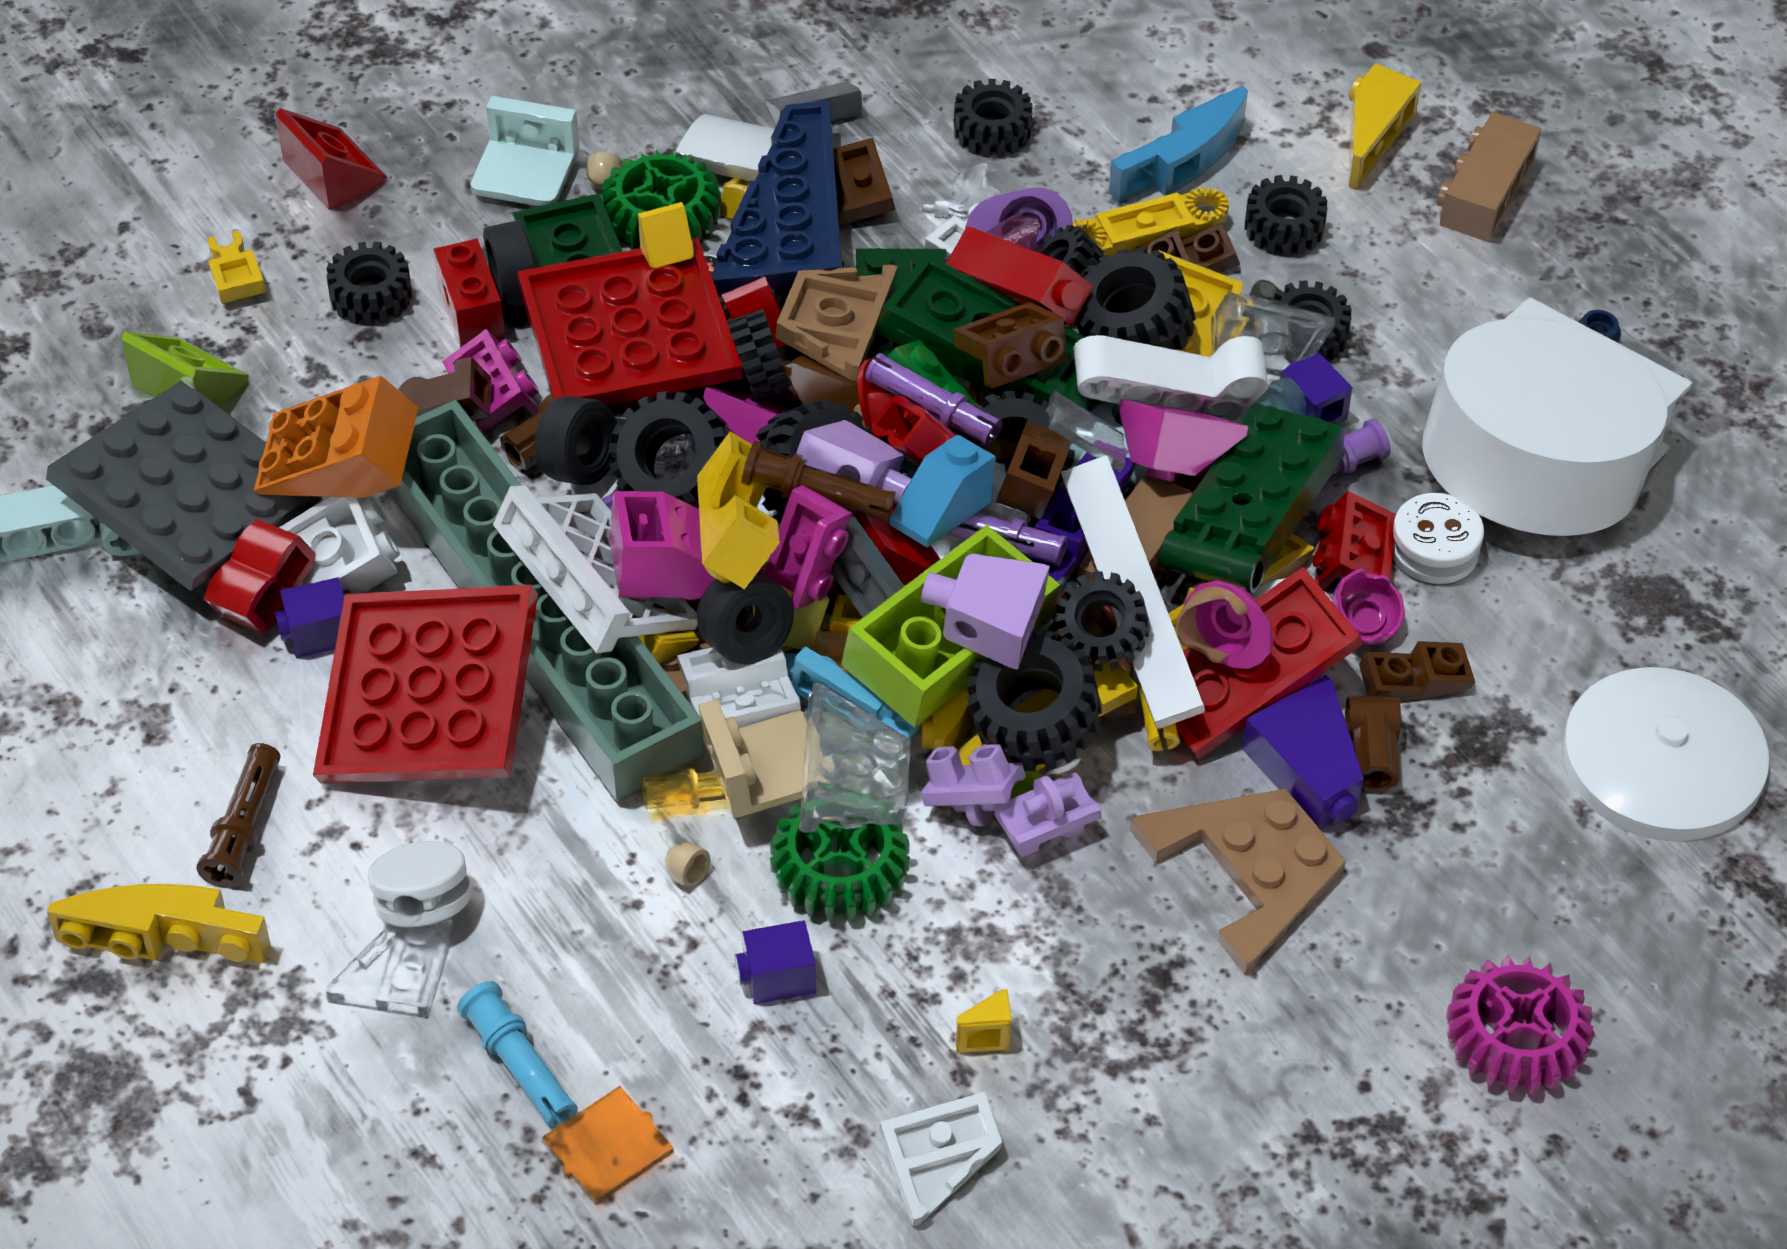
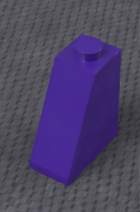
[1242,675,1363,830]

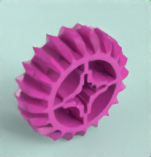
[1446,955,1594,1096]

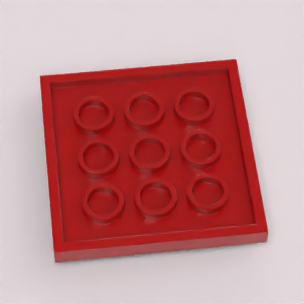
[517,238,743,405]
[313,585,538,784]

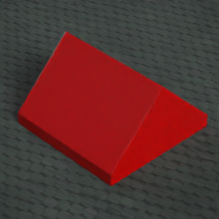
[275,108,387,210]

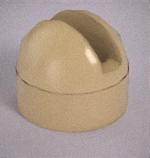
[587,152,622,190]
[665,842,711,888]

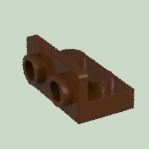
[953,302,1066,388]

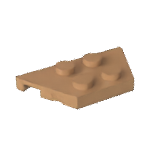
[775,265,898,382]

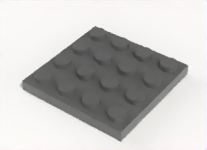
[46,381,322,591]

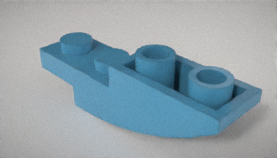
[1109,86,1248,203]

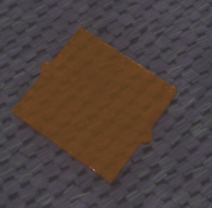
[542,1086,674,1206]

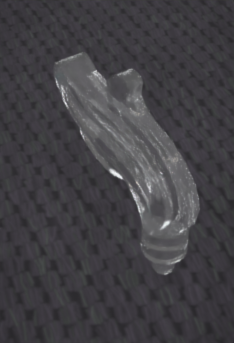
[922,163,1000,221]

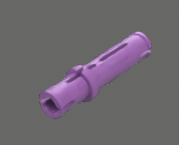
[865,353,1003,448]
[947,513,1067,567]

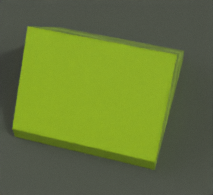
[121,331,249,407]

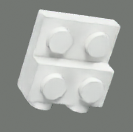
[279,496,400,594]

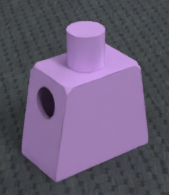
[796,420,912,505]
[921,554,1050,670]

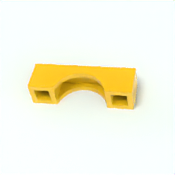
[697,431,780,589]

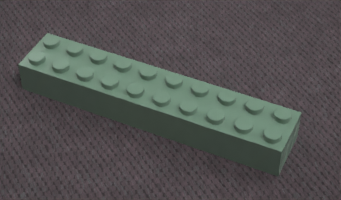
[388,399,704,801]

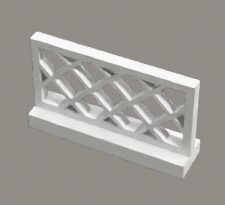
[493,485,698,653]

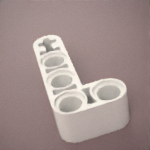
[1073,335,1268,421]

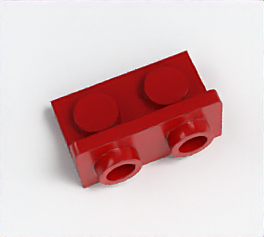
[1313,491,1396,590]

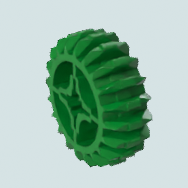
[601,150,721,250]
[770,789,910,922]

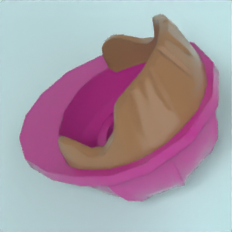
[1176,580,1274,669]

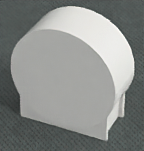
[1422,297,1693,536]

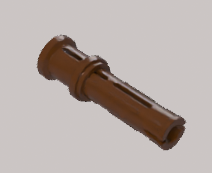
[741,441,896,523]
[196,743,281,888]

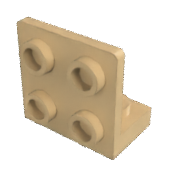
[698,699,831,819]

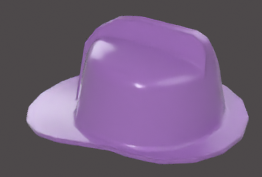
[965,188,1073,250]

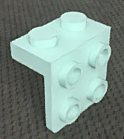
[471,96,579,206]

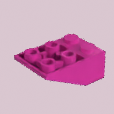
[609,491,764,600]

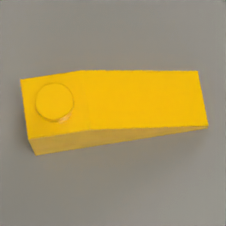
[1349,63,1422,190]

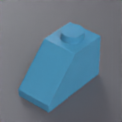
[889,434,996,547]

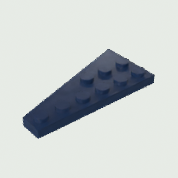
[710,100,842,294]

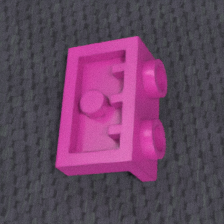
[442,329,540,432]

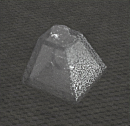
[1211,291,1335,377]

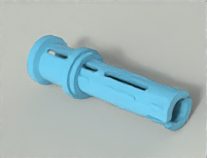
[457,981,578,1129]

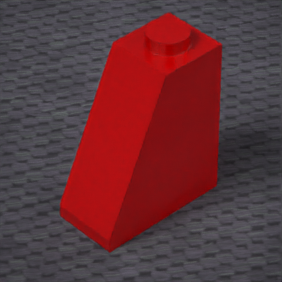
[946,226,1093,326]

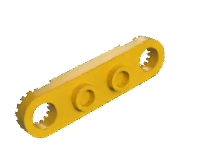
[1072,186,1229,257]

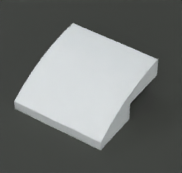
[676,114,774,181]
[677,647,801,741]

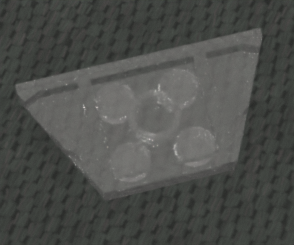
[799,682,910,833]

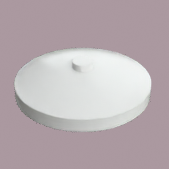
[1562,667,1769,841]

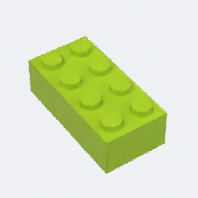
[841,525,1060,728]

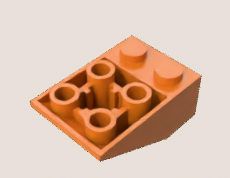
[253,375,419,498]

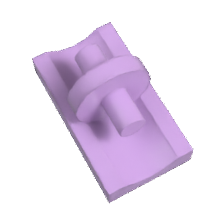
[920,744,1026,826]
[994,772,1101,857]

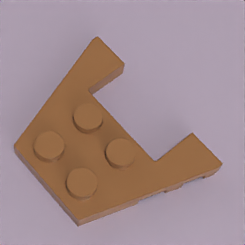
[1130,789,1346,975]

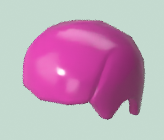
[1331,568,1405,646]

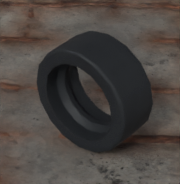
[483,220,536,311]

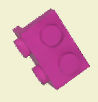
[764,485,852,610]

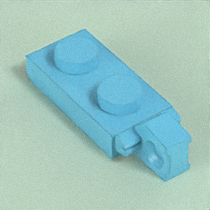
[791,646,923,750]

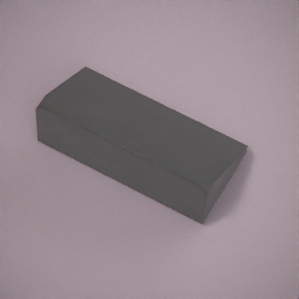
[766,81,862,125]

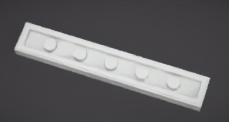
[1061,455,1205,729]

